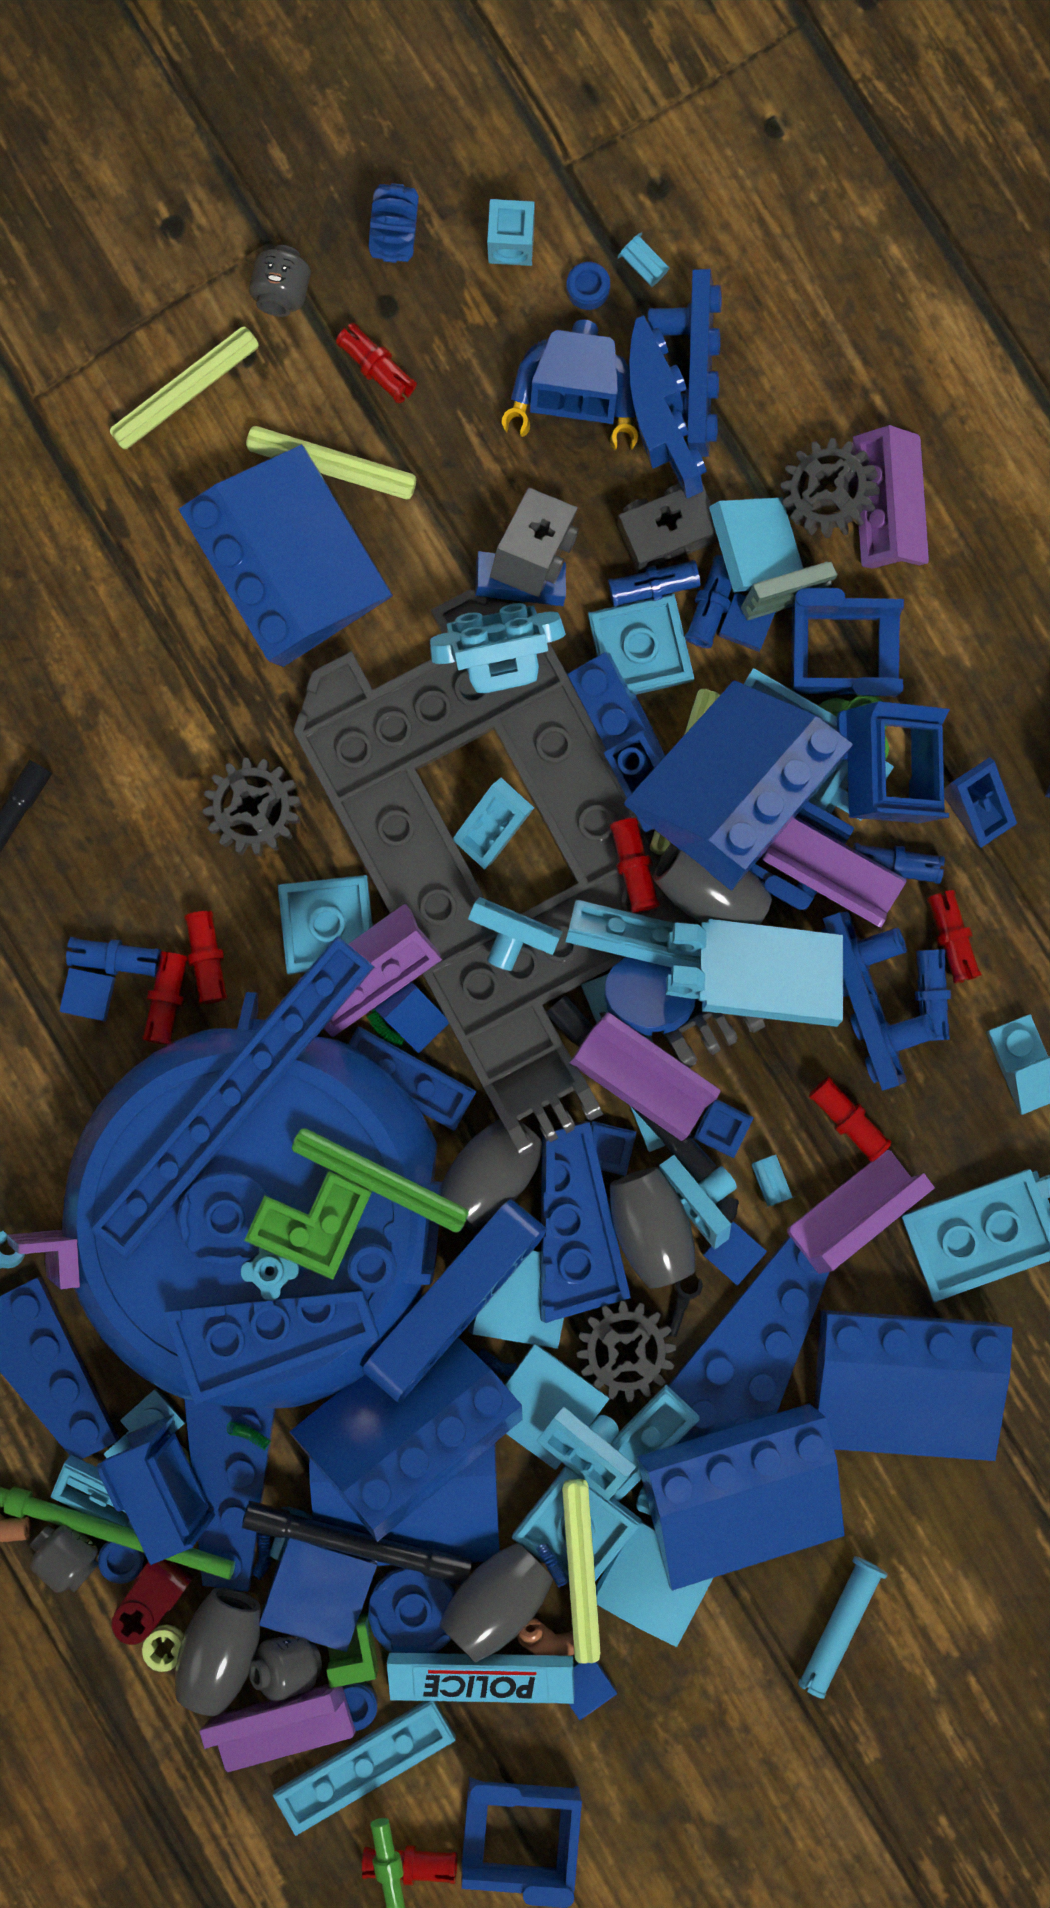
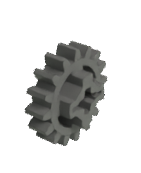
[781,438,880,538]
[203,758,302,856]
[576,1300,676,1402]

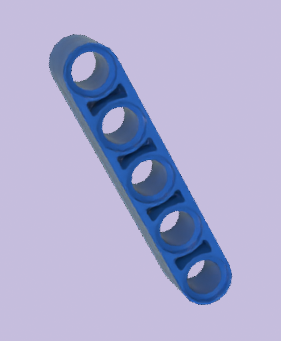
[362,1199,547,1403]

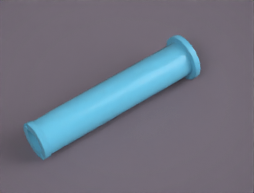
[797,1556,888,1699]

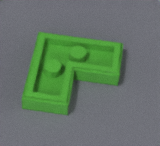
[244,1171,372,1280]

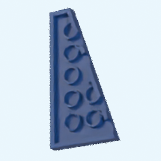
[668,1236,829,1444]

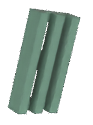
[741,562,838,621]

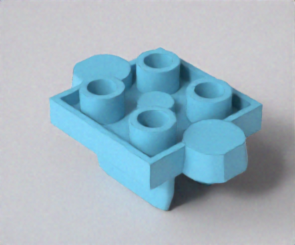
[430,603,566,693]

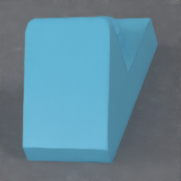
[986,1014,1050,1115]

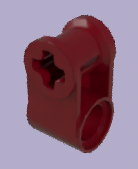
[111,1559,194,1645]

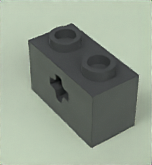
[617,483,719,574]
[490,487,579,597]

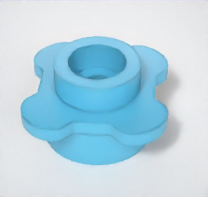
[241,1248,299,1300]

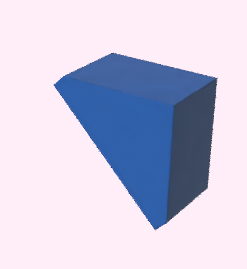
[944,757,1017,848]
[374,982,449,1053]

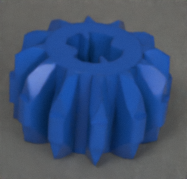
[369,183,419,263]

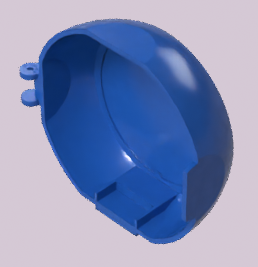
[62,992,442,1408]

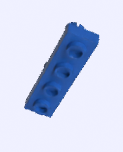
[648,269,722,457]
[821,912,937,1091]

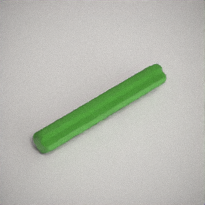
[291,1128,469,1232]

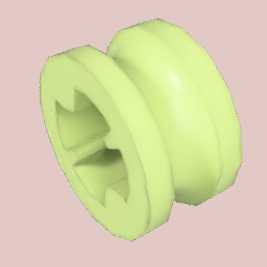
[142,1624,184,1672]

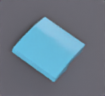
[504,1343,610,1470]
[596,1521,713,1647]

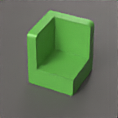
[327,1613,379,1688]

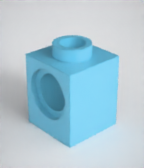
[487,199,535,266]

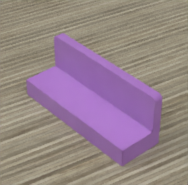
[853,425,929,569]
[762,816,907,927]
[299,904,442,1037]
[570,1013,721,1141]
[787,1150,935,1274]
[7,1230,80,1289]
[199,1684,356,1772]

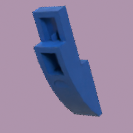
[629,315,707,499]
[567,652,665,832]

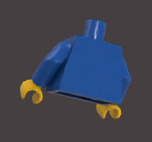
[502,320,638,450]

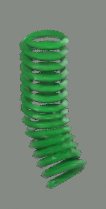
[366,1009,404,1046]
[227,1421,271,1450]

